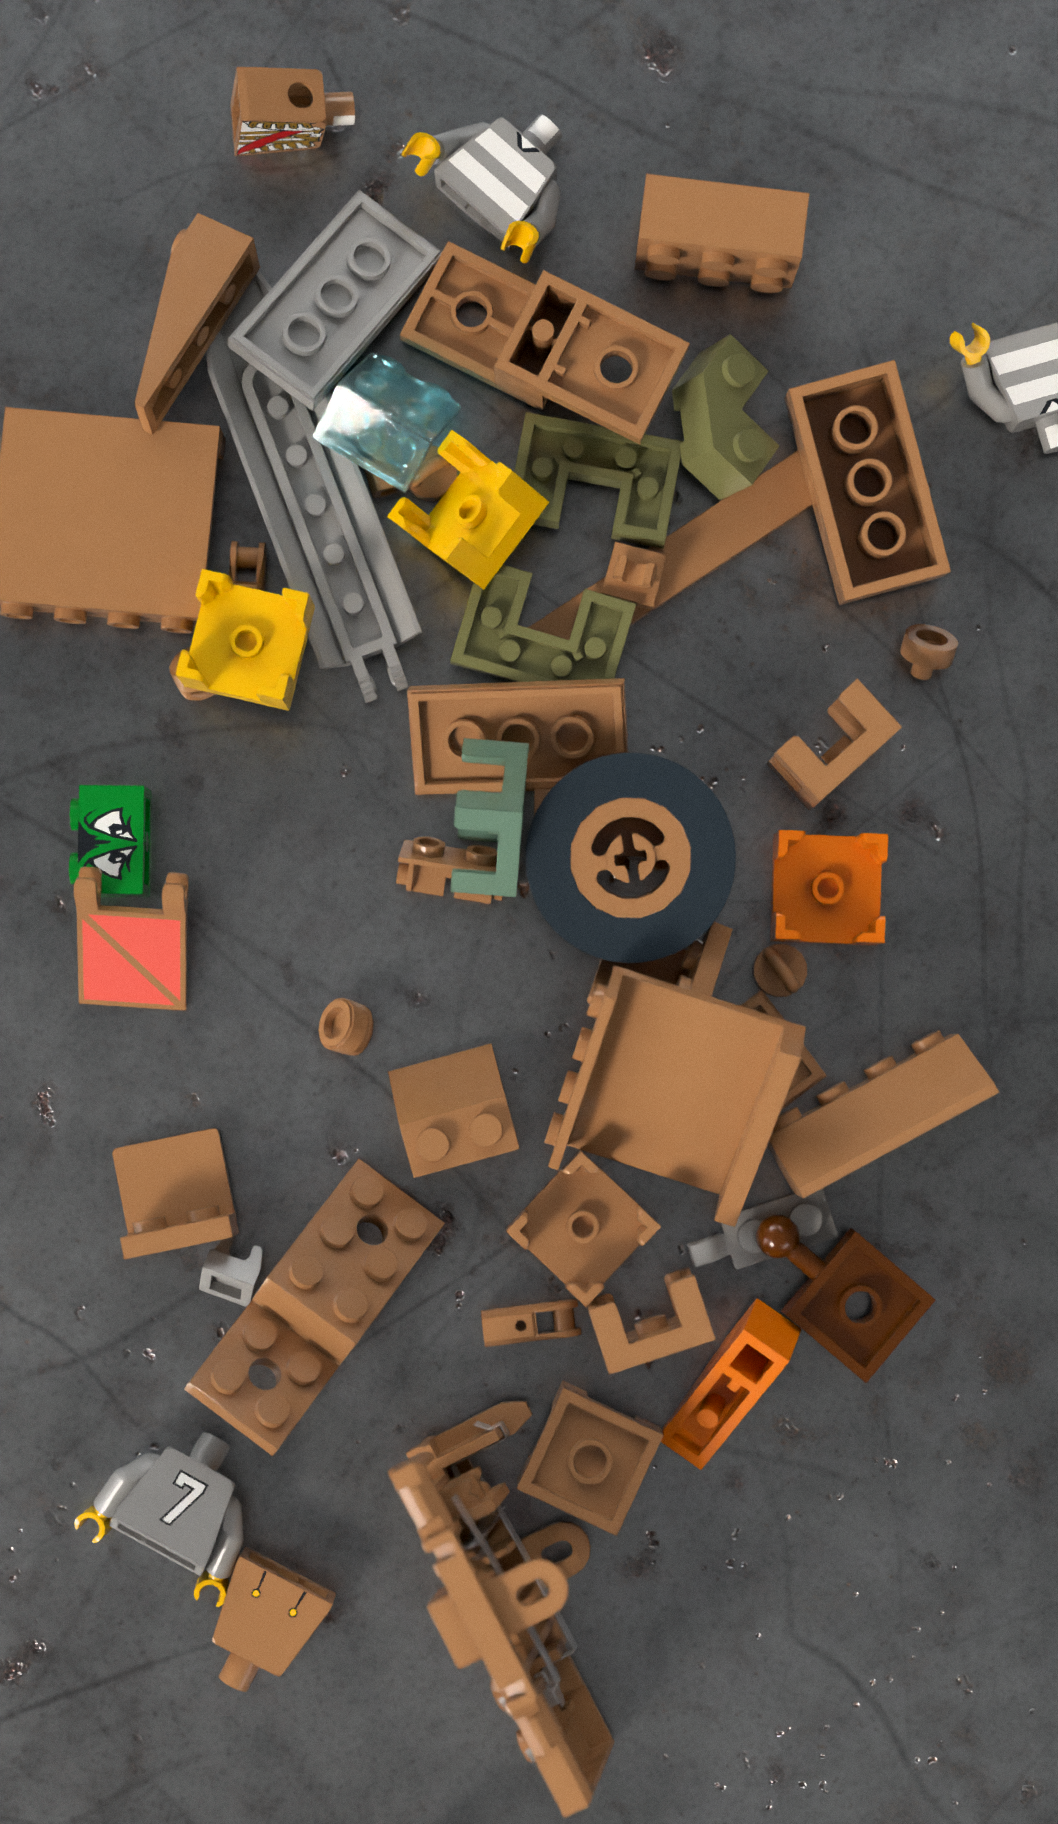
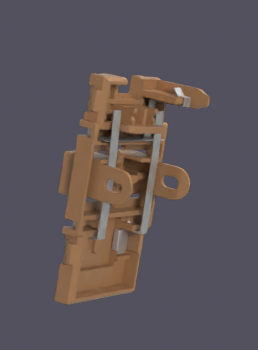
[388,1401,615,1818]

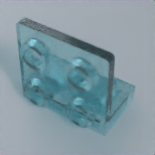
[312,353,461,492]

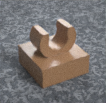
[601,541,667,610]

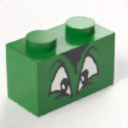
[69,785,152,897]

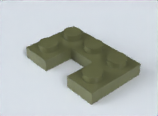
[514,412,683,549]
[450,565,636,682]

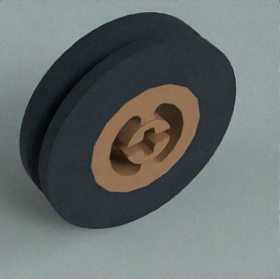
[525,753,736,963]

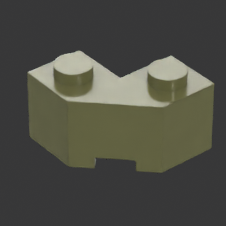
[672,334,779,500]

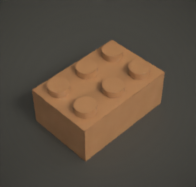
[634,174,810,293]

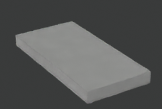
[227,190,442,411]

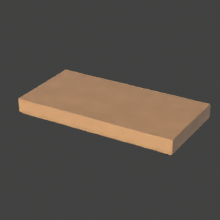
[407,678,629,795]

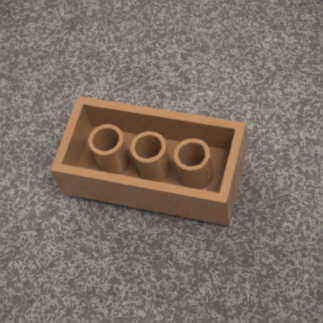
[784,360,951,605]

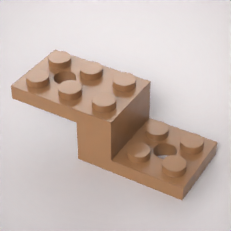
[400,241,690,444]
[184,1158,445,1456]

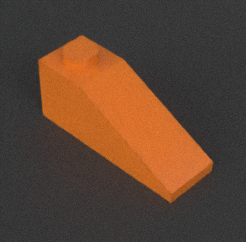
[661,1298,802,1470]

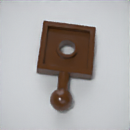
[756,1215,936,1383]

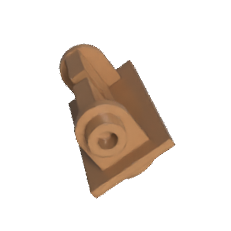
[396,837,503,904]

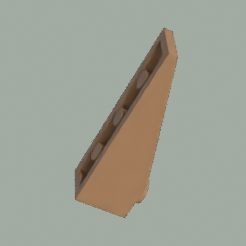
[134,213,260,435]

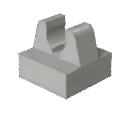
[198,1237,262,1307]

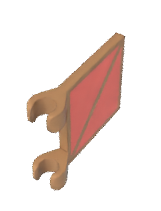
[74,867,189,1011]

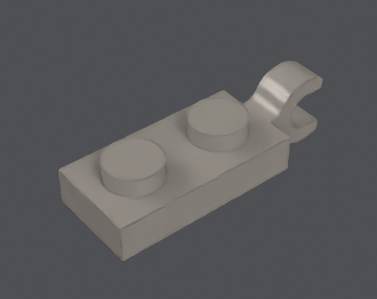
[686,1188,838,1270]

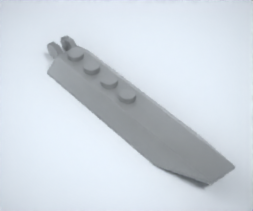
[206,270,422,703]

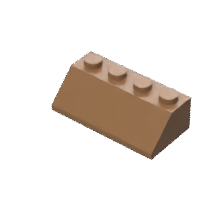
[767,1030,999,1198]

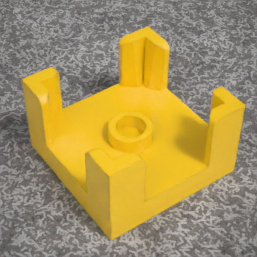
[387,430,549,590]
[175,569,315,711]

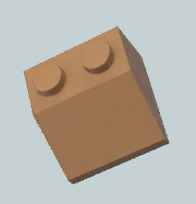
[388,1043,520,1178]

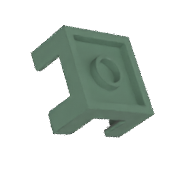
[451,738,529,897]

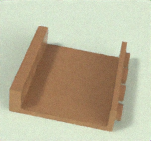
[0,407,226,633]
[544,966,806,1227]

